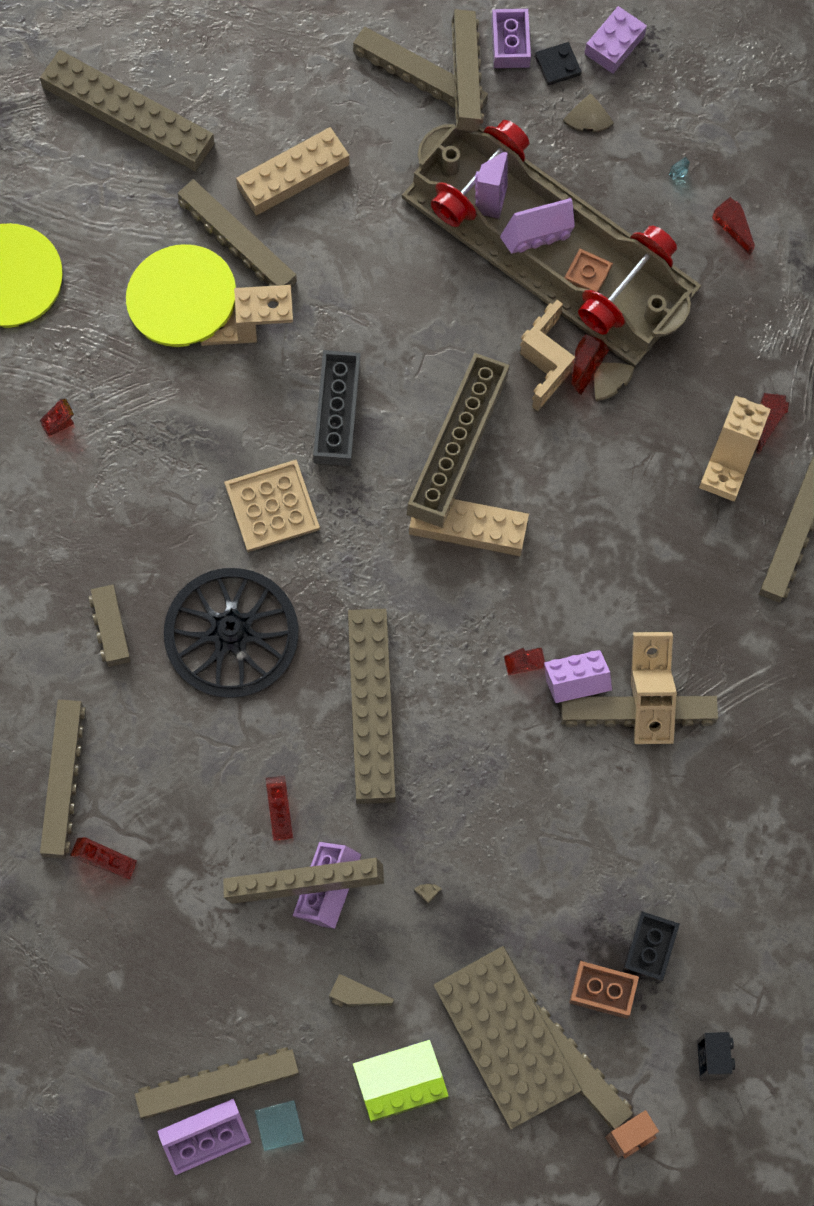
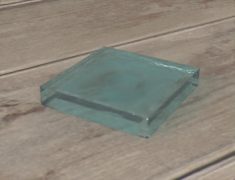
[255,1101,304,1151]

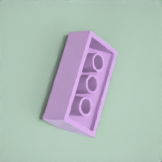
[474,152,508,219]
[500,198,575,254]
[293,842,361,929]
[158,1099,251,1175]

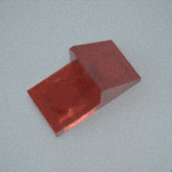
[40,399,74,436]
[504,647,545,675]

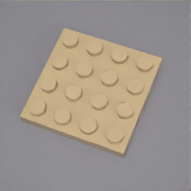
[224,459,320,552]

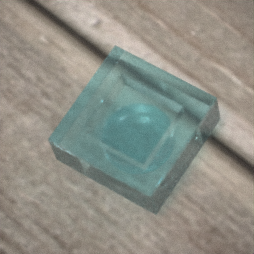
[669,157,690,180]

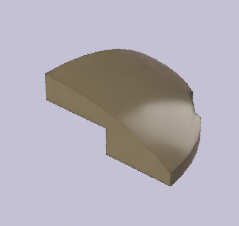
[563,93,614,132]
[594,363,634,401]

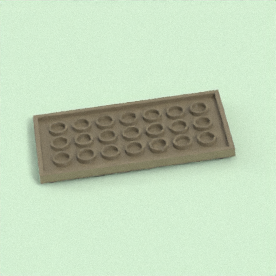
[434,946,582,1129]

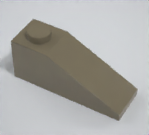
[329,974,394,1008]

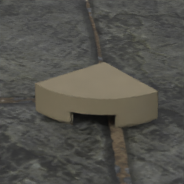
[414,884,442,904]

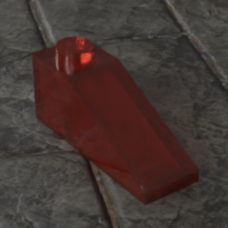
[712,197,755,255]
[572,334,609,395]
[757,393,789,452]
[266,775,293,841]
[70,837,137,879]

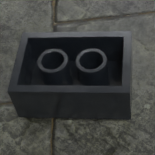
[622,911,680,984]
[697,1032,735,1081]

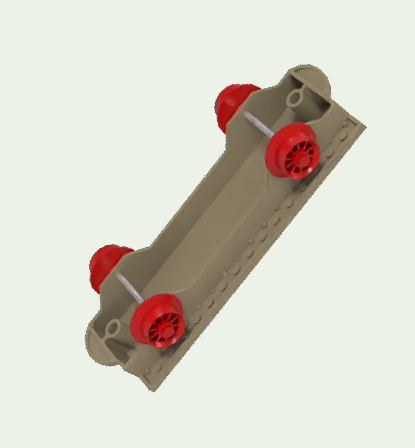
[402,120,701,368]

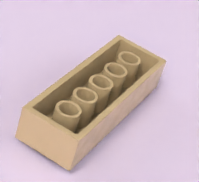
[236,127,349,216]
[409,499,529,556]

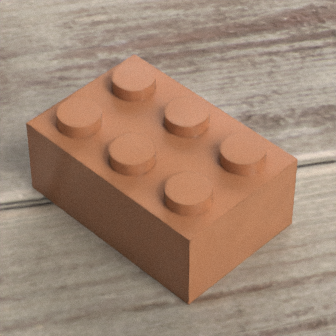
[569,961,639,1019]
[605,1110,659,1159]

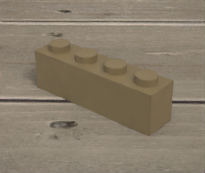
[88,585,131,667]

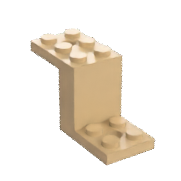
[201,285,293,346]
[520,300,575,411]
[699,396,771,502]
[631,632,677,744]

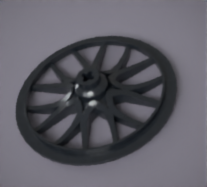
[164,568,299,698]

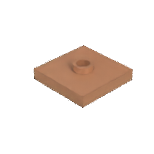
[564,249,613,293]

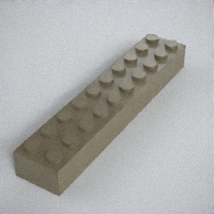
[40,49,215,172]
[407,353,510,528]
[348,608,396,804]

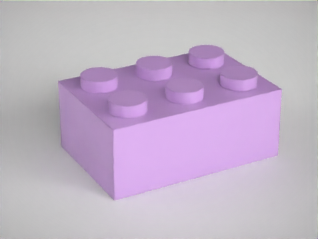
[585,6,647,74]
[491,9,531,68]
[544,650,612,703]

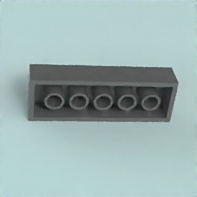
[313,350,360,466]

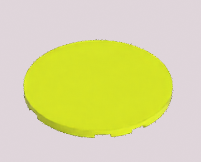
[0,223,63,328]
[126,245,236,347]

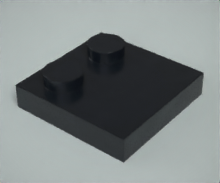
[535,42,582,86]

